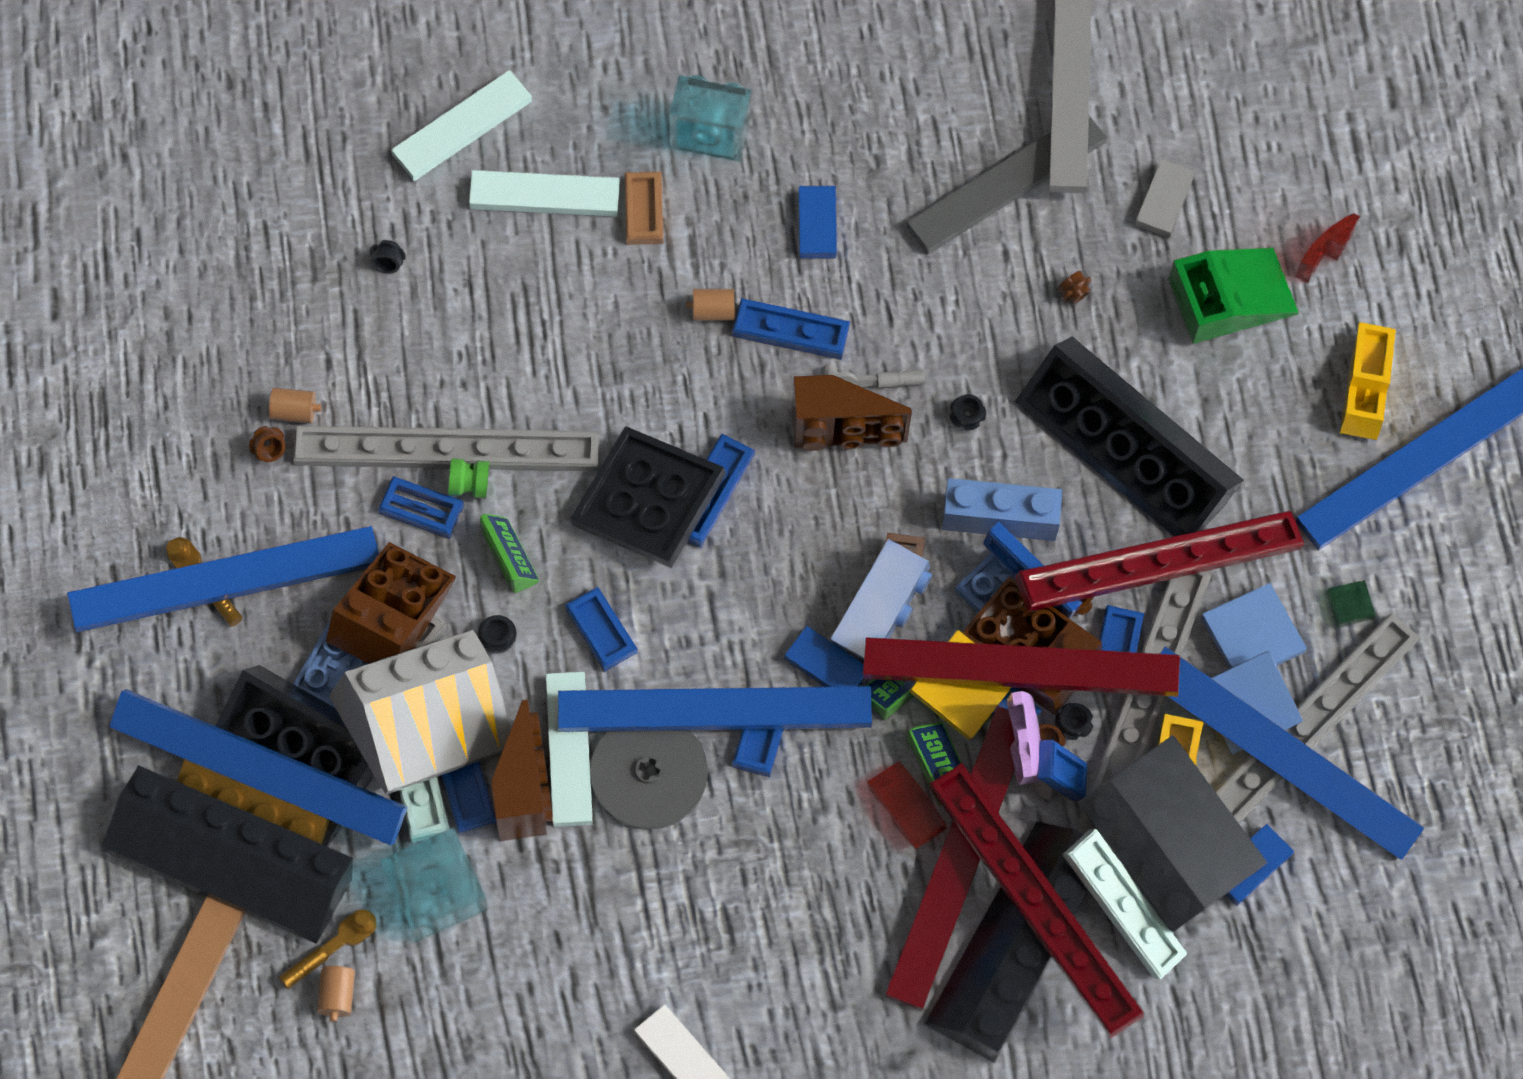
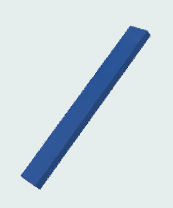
[1295,368,1523,551]
[67,526,379,633]
[1160,646,1425,860]
[558,686,872,732]
[109,689,408,845]

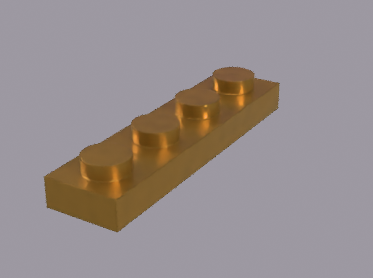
[177,759,330,844]

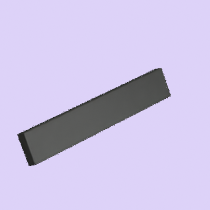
[906,115,1107,255]

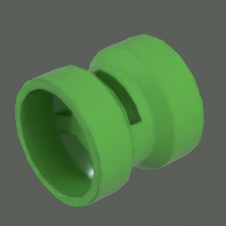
[448,458,489,499]

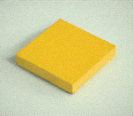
[909,630,1012,740]

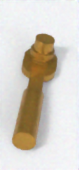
[166,537,243,627]
[278,909,377,990]

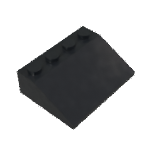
[216,665,374,847]
[1077,735,1268,933]

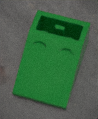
[1168,248,1299,344]

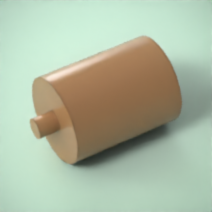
[686,289,735,321]
[269,387,321,424]
[317,966,355,1022]

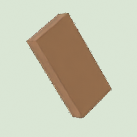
[625,172,663,245]

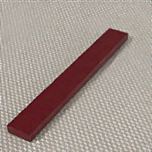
[1015,511,1305,612]
[863,637,1180,697]
[885,706,1015,1011]
[929,763,1144,1039]

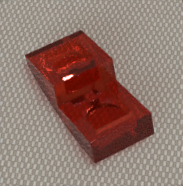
[1295,213,1360,283]
[867,761,947,849]

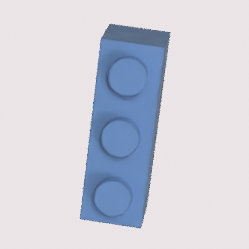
[942,478,1062,541]
[831,539,933,661]

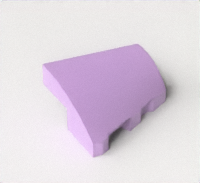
[1007,691,1041,786]

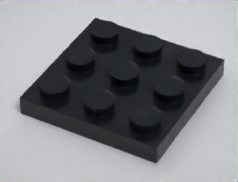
[570,426,726,568]

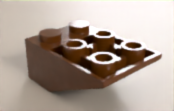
[792,375,912,451]
[326,542,456,664]
[962,576,1102,715]
[491,699,553,841]

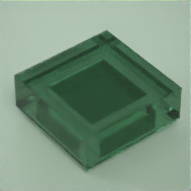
[1326,580,1376,628]

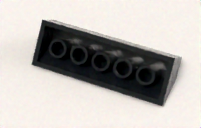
[1015,336,1244,537]
[102,765,353,944]
[924,821,1089,1063]

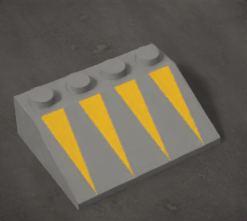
[329,630,511,795]

